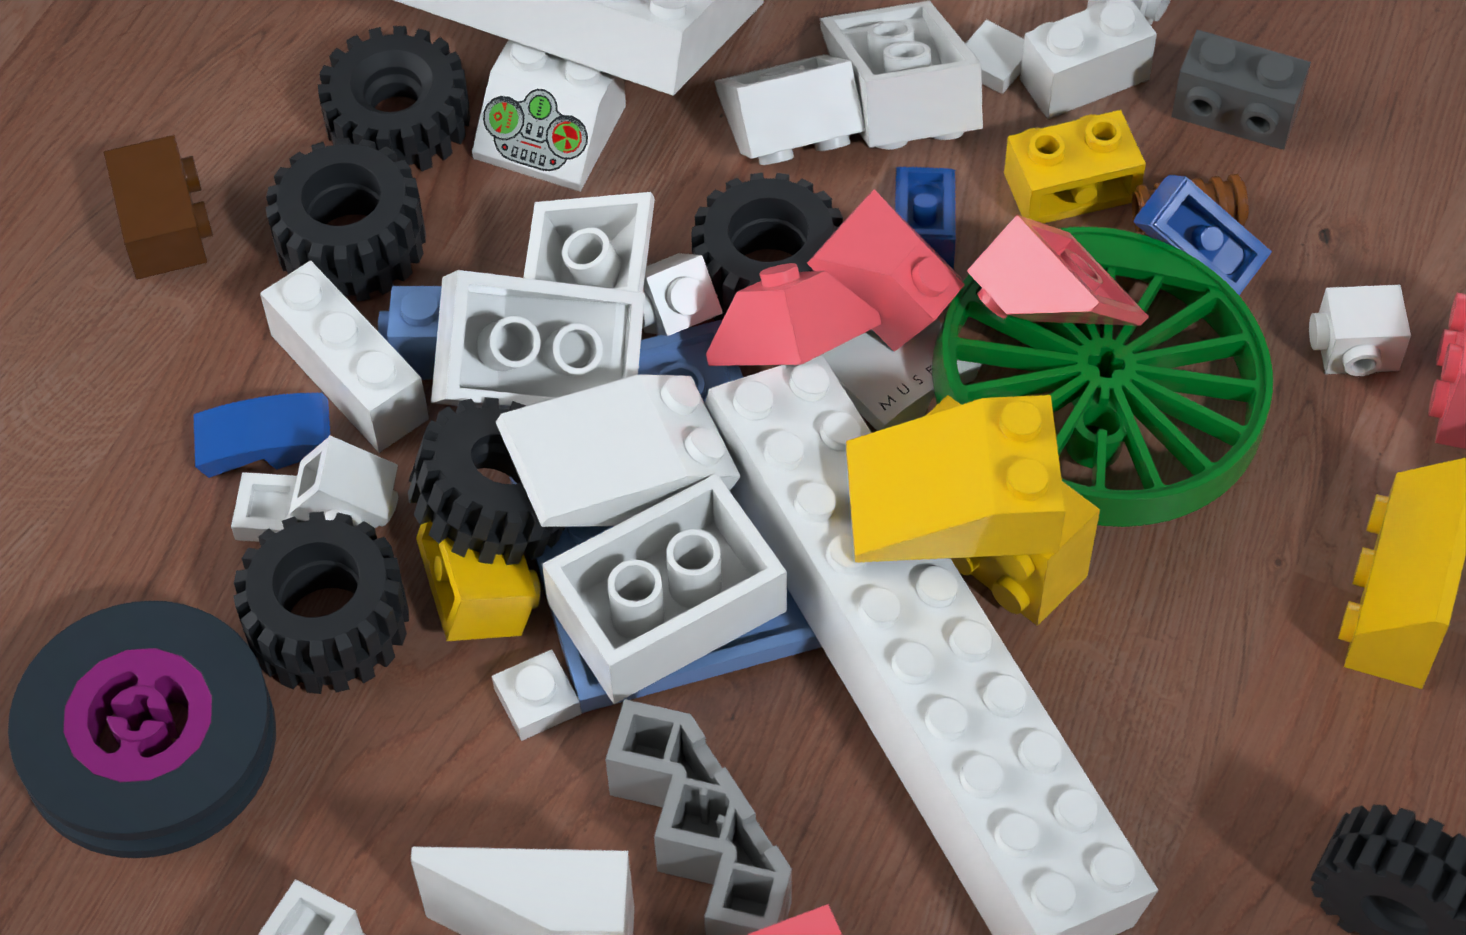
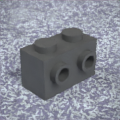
[1171,30,1311,150]

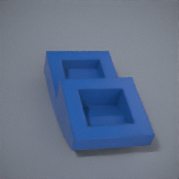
[193,393,331,478]

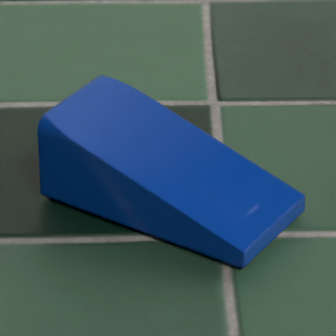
[895,167,956,270]
[1133,175,1272,295]

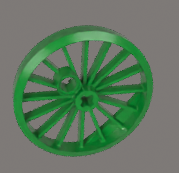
[932,227,1273,527]

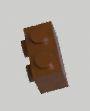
[103,135,213,280]

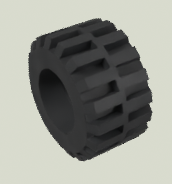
[266,138,426,302]
[691,172,843,321]
[233,511,409,694]

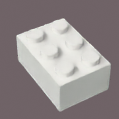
[542,473,787,704]

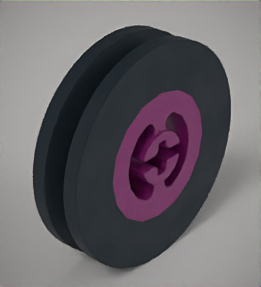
[8,601,276,858]

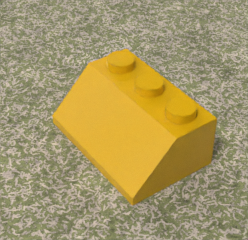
[1338,457,1466,689]

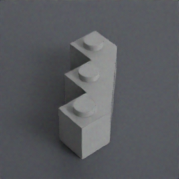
[605,699,792,935]

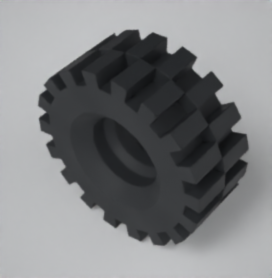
[318,26,471,172]
[408,397,566,565]
[1311,804,1466,935]

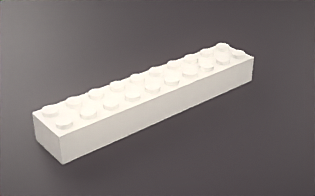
[705,355,1158,935]

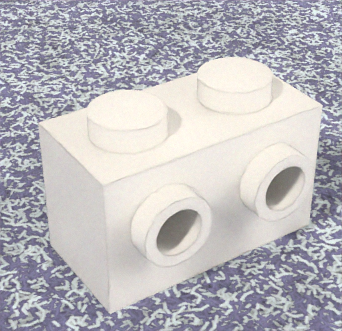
[1020,0,1157,119]

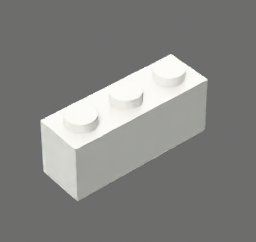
[260,260,429,453]

